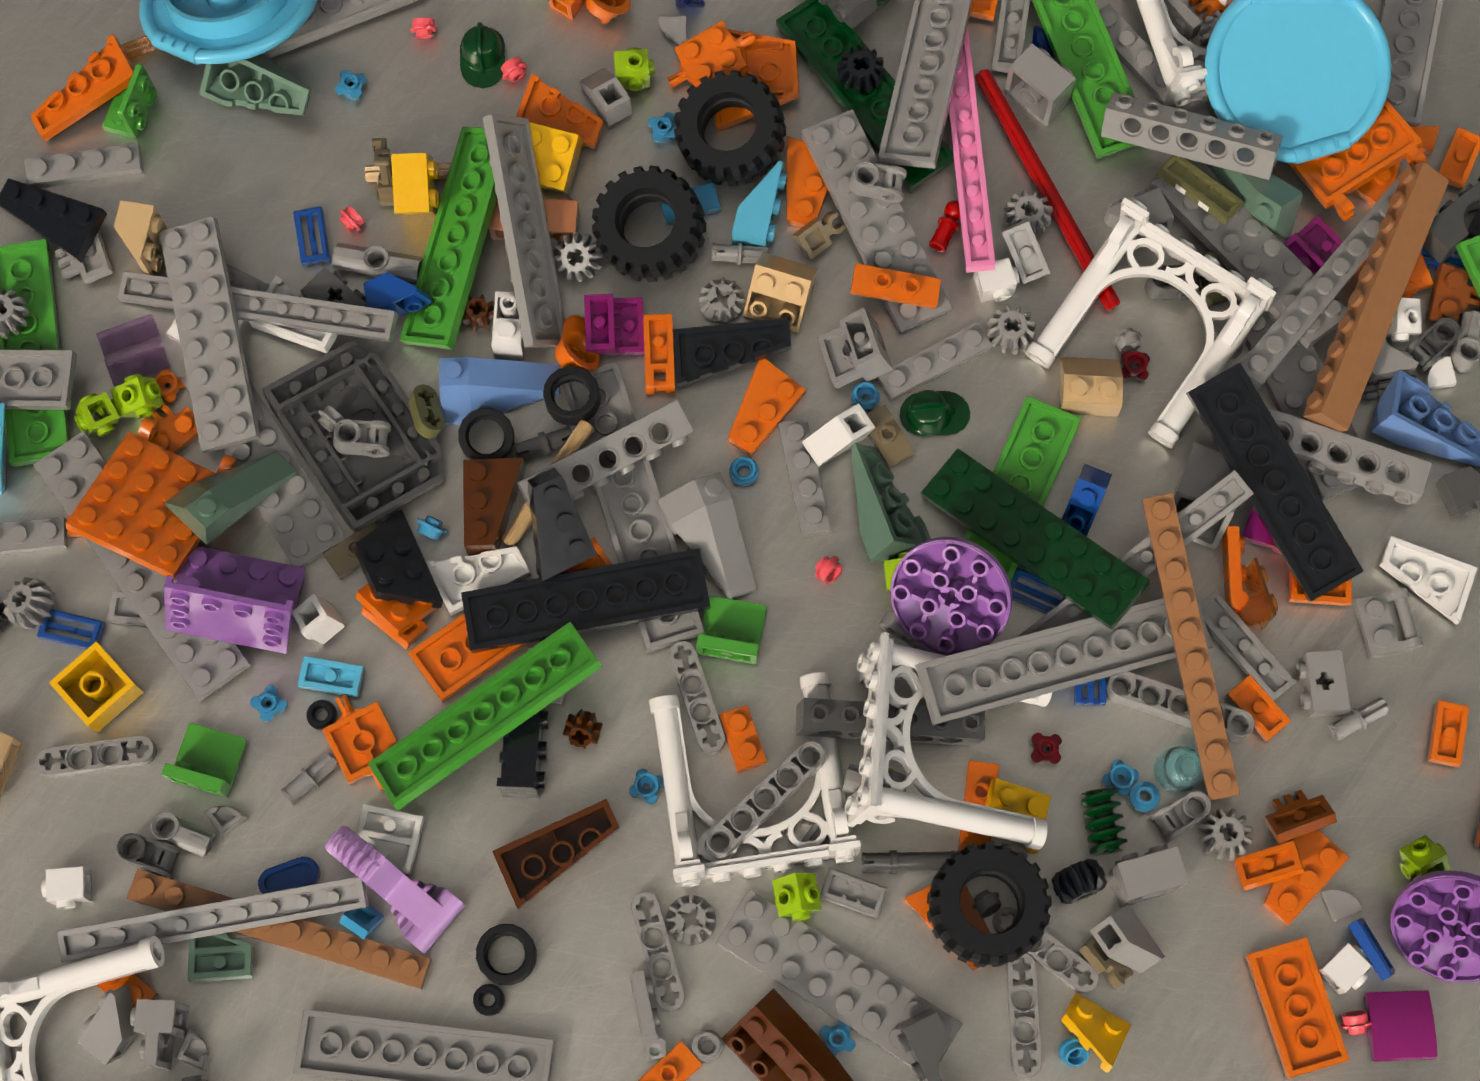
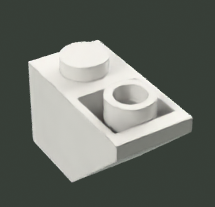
[491,291,525,360]
[802,403,875,467]

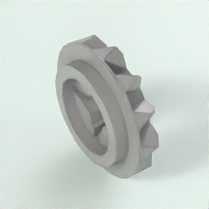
[699,277,745,323]
[666,894,716,945]

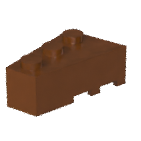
[463,457,526,556]

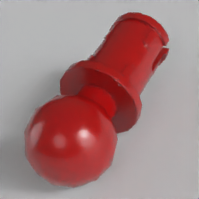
[929,200,960,253]

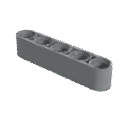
[1106,671,1255,743]
[706,741,825,859]

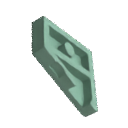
[188,933,254,983]

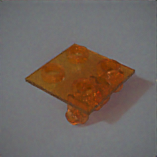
[1238,557,1278,630]

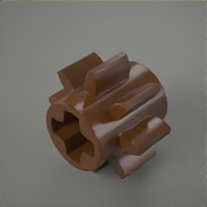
[462,294,494,332]
[563,709,603,749]

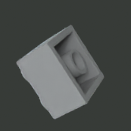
[1004,43,1076,127]
[1108,844,1190,908]

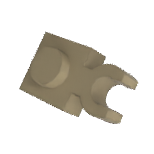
[793,211,846,260]
[1079,935,1133,989]

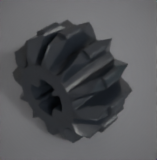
[837,45,885,95]
[1051,859,1107,904]

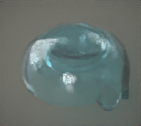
[1154,746,1203,792]

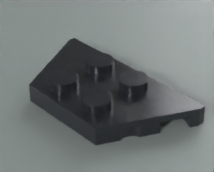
[354,510,443,609]

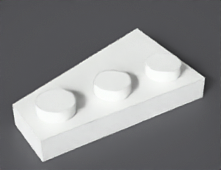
[249,276,338,353]
[1379,536,1477,625]
[426,546,531,616]

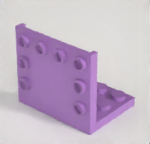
[164,546,306,654]

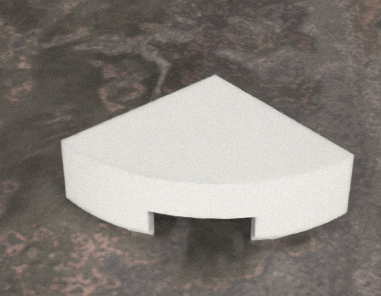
[1425,356,1457,390]

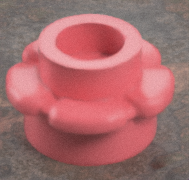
[410,18,437,39]
[501,57,527,82]
[339,205,365,231]
[815,556,843,584]
[1340,1010,1372,1035]

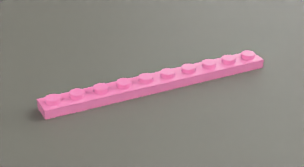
[948,26,995,273]

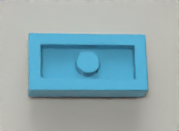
[297,656,365,698]

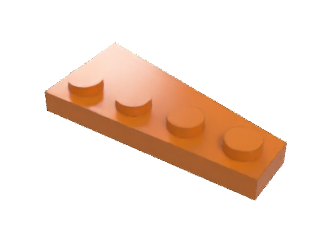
[30,34,134,142]

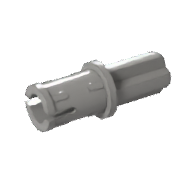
[711,243,769,265]
[1328,698,1389,742]
[281,752,338,805]

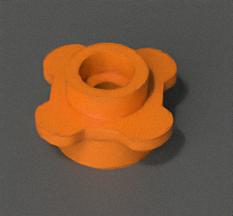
[155,369,185,402]

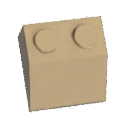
[1059,357,1123,417]

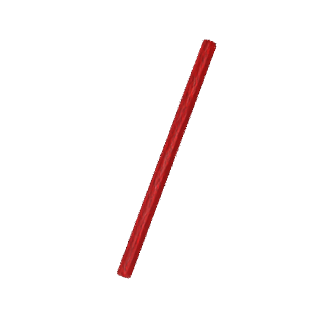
[975,69,1120,311]

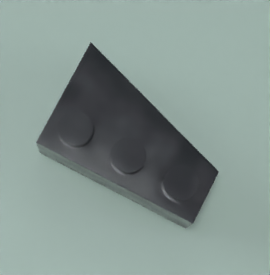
[527,467,597,581]
[496,708,549,798]

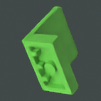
[102,64,157,139]
[696,596,767,665]
[161,723,247,798]

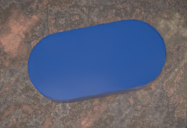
[258,857,321,893]

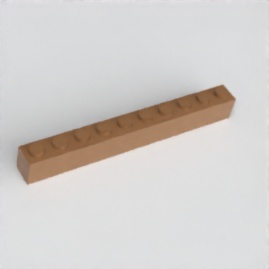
[1303,162,1449,432]

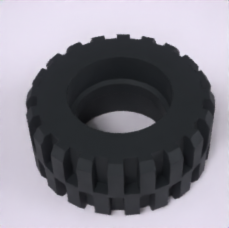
[674,70,786,187]
[592,165,706,283]
[927,841,1052,967]

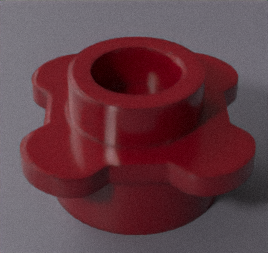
[1121,351,1150,381]
[1031,733,1062,764]

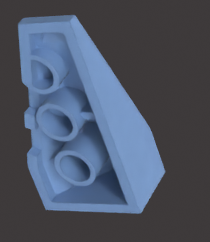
[439,357,560,425]
[1371,370,1480,468]

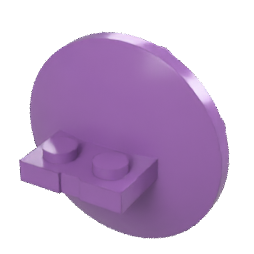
[890,537,1013,654]
[1391,871,1480,982]

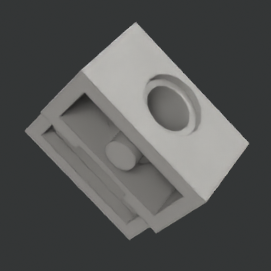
[817,307,893,389]
[130,999,190,1070]

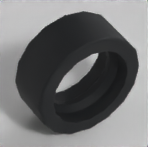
[543,366,601,426]
[458,408,514,460]
[476,924,537,985]

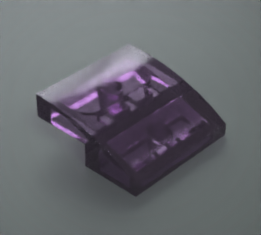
[96,314,171,387]

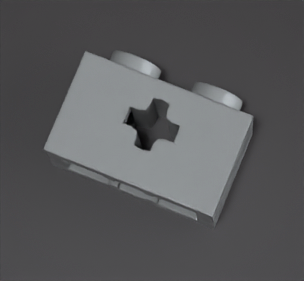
[1296,650,1351,718]

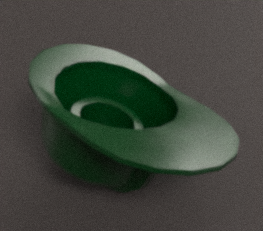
[460,22,505,89]
[899,390,970,436]

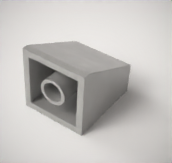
[1173,442,1236,550]

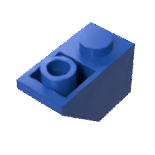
[363,272,433,317]
[1062,463,1112,537]

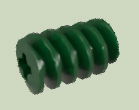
[1081,788,1128,856]

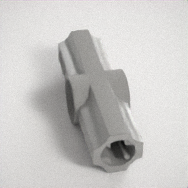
[332,242,423,283]

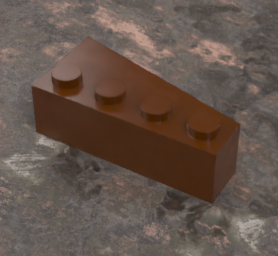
[492,799,620,909]

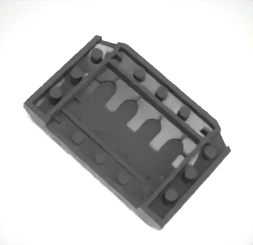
[262,340,444,533]

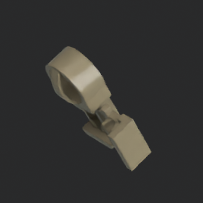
[372,138,394,206]

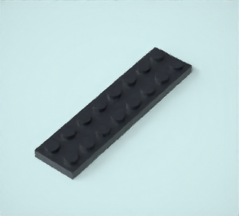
[1186,363,1364,602]
[461,549,711,653]

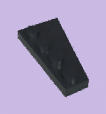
[0,178,107,263]
[673,318,792,388]

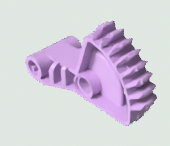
[325,826,466,954]

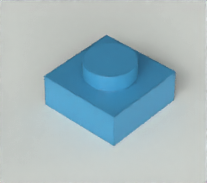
[339,905,384,940]

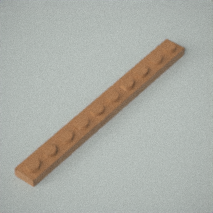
[1141,493,1240,801]
[126,869,432,990]

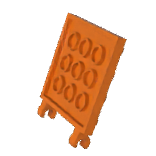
[1288,99,1428,222]
[65,417,237,580]

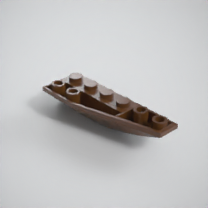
[721,988,853,1081]

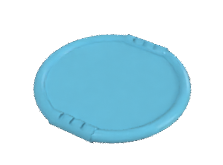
[139,0,317,65]
[1204,0,1392,165]

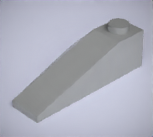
[658,472,757,599]

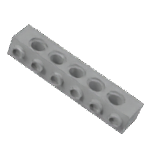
[1101,92,1283,180]
[516,400,693,508]
[1267,407,1432,504]

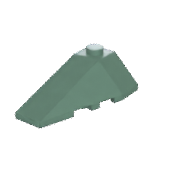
[199,54,312,116]
[1204,163,1303,240]
[851,443,931,563]
[165,452,297,545]

